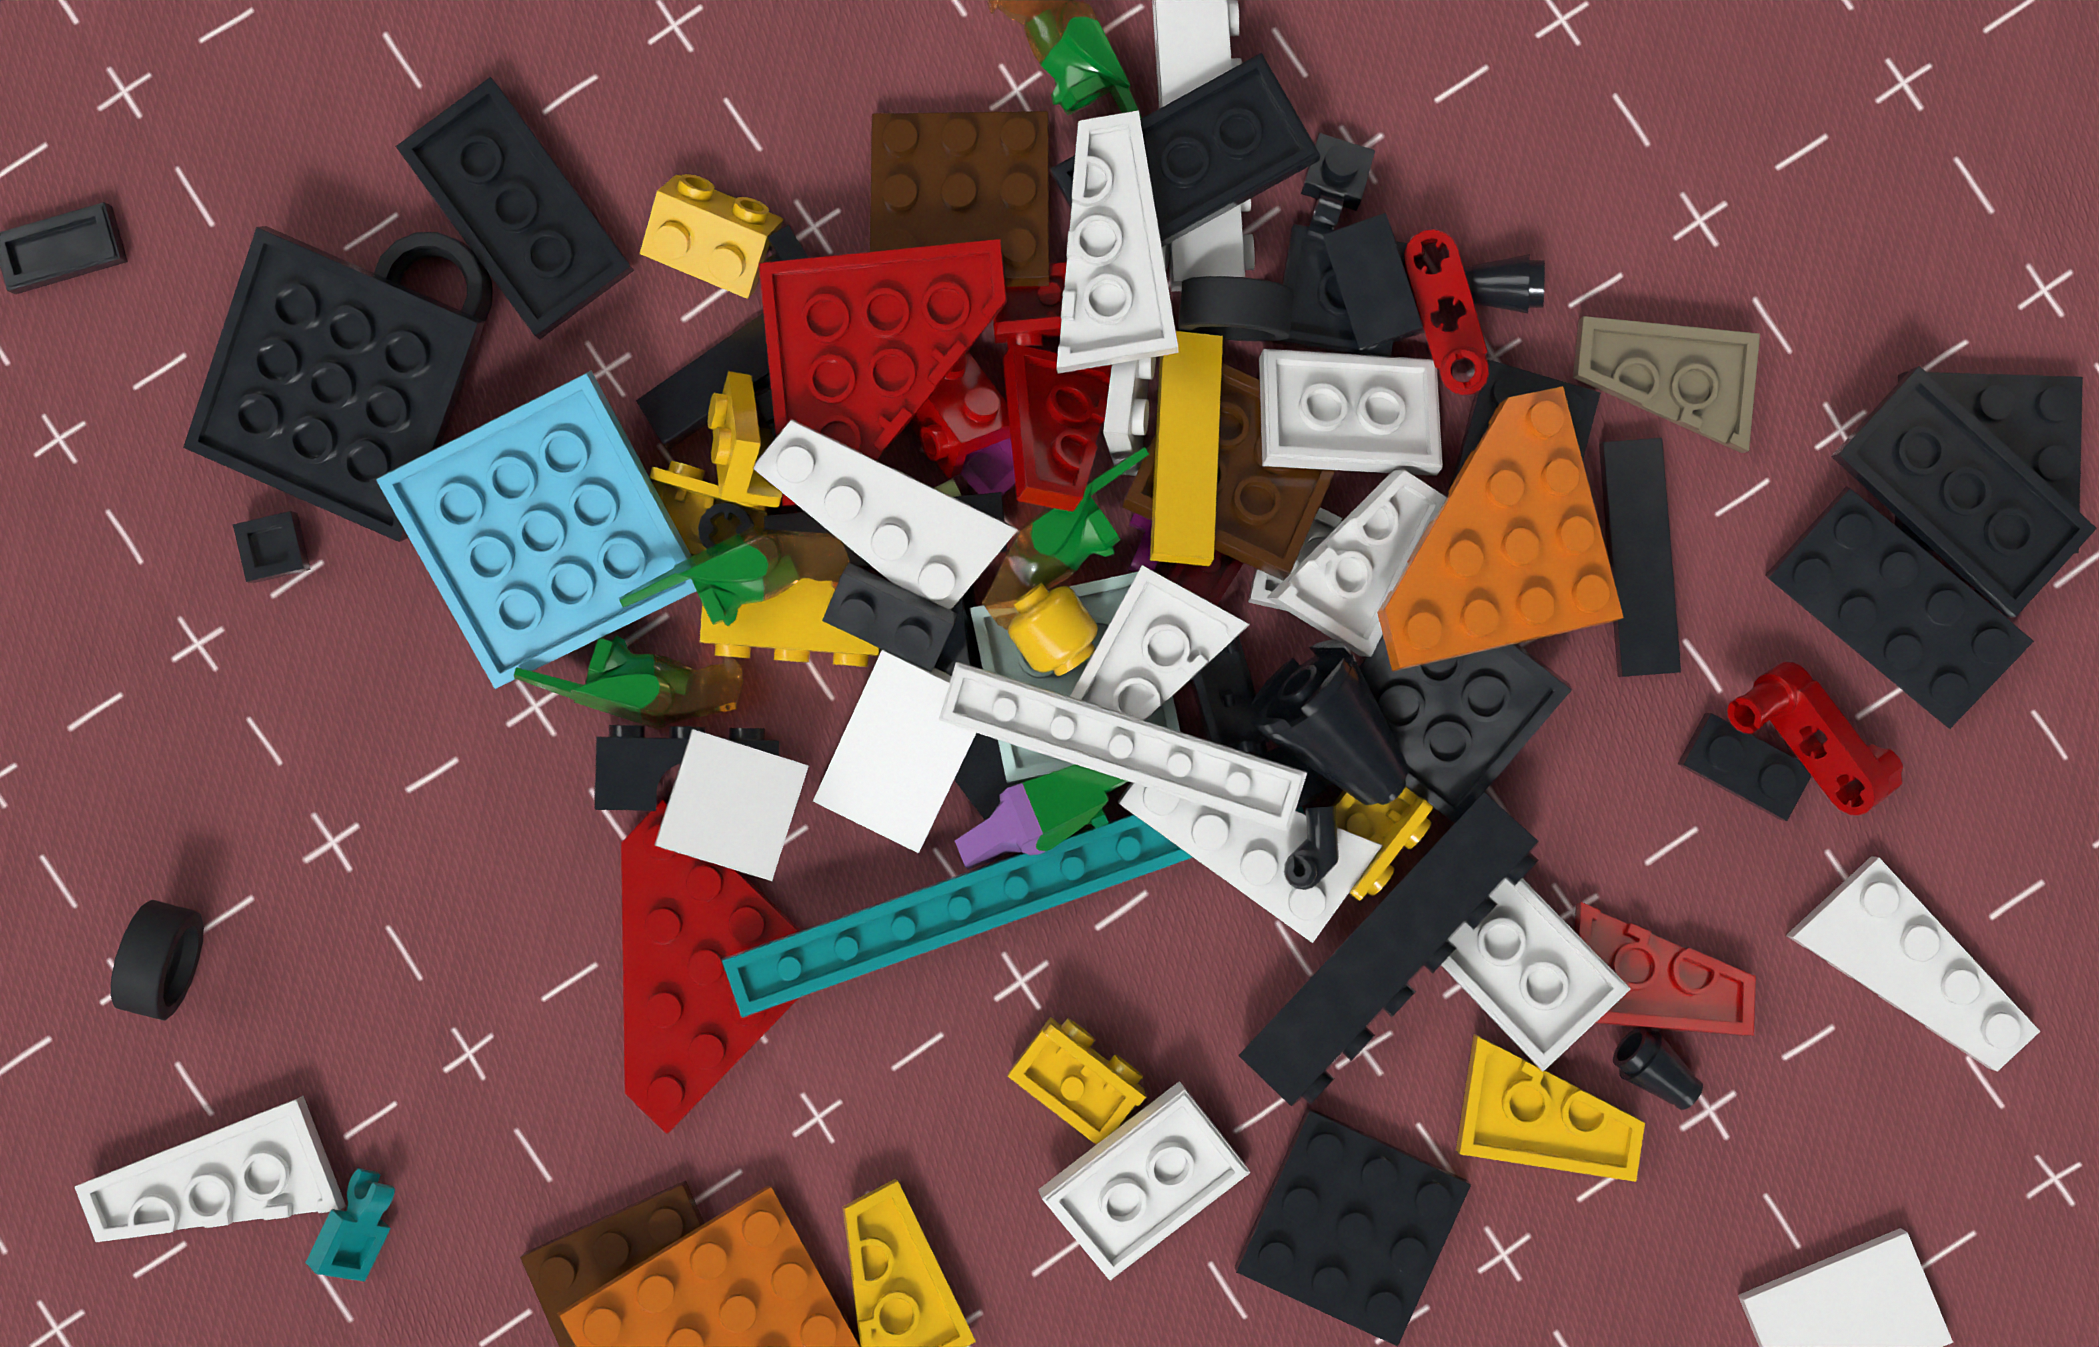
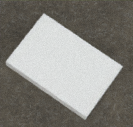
[1259,349,1442,476]
[813,649,976,853]
[1441,878,1631,1072]
[1038,1081,1251,1280]
[1738,1228,1953,1347]

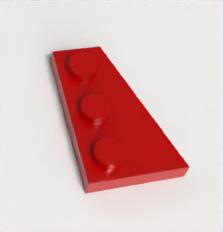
[1003,343,1112,512]
[1575,902,1756,1036]

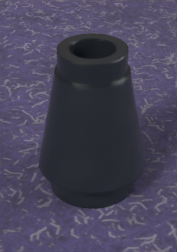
[1464,254,1545,314]
[1613,1027,1703,1110]

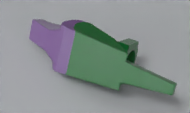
[955,764,1128,870]

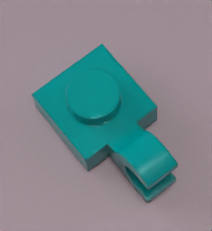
[305,1168,395,1282]

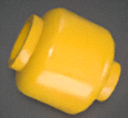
[1008,583,1098,677]

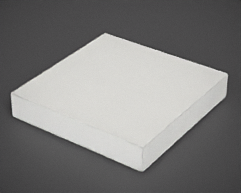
[655,729,809,881]

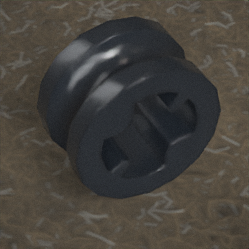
[698,503,755,549]

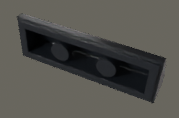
[635,313,770,449]

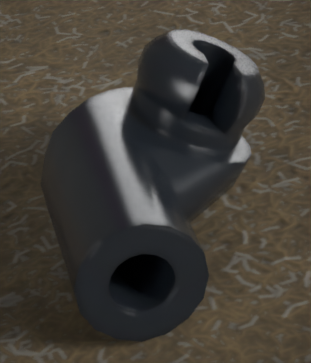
[1284,806,1339,890]

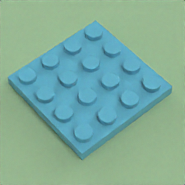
[376,370,696,689]

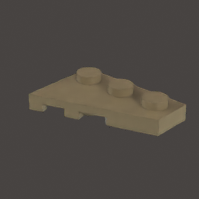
[1573,316,1760,454]

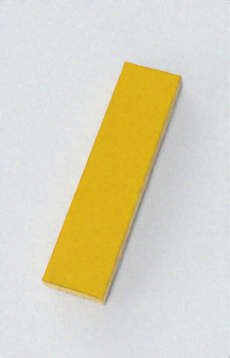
[1150,331,1223,566]

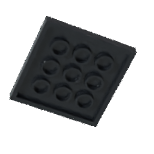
[183,226,485,542]

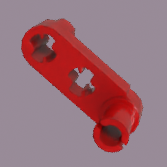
[1404,229,1490,396]
[1727,662,1903,816]

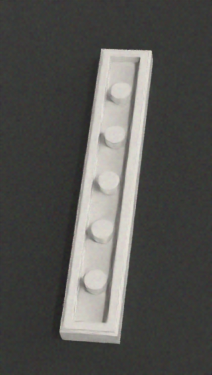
[938,662,1307,832]

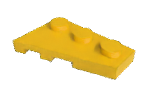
[1456,1034,1645,1182]
[842,1179,976,1347]

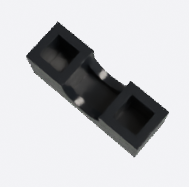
[594,725,779,811]

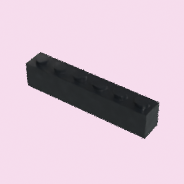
[1238,792,1539,1106]

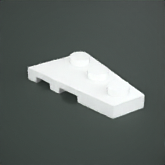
[1267,470,1447,657]
[1070,565,1250,721]

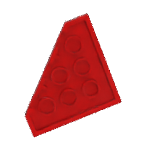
[759,239,1007,506]
[621,799,801,1134]

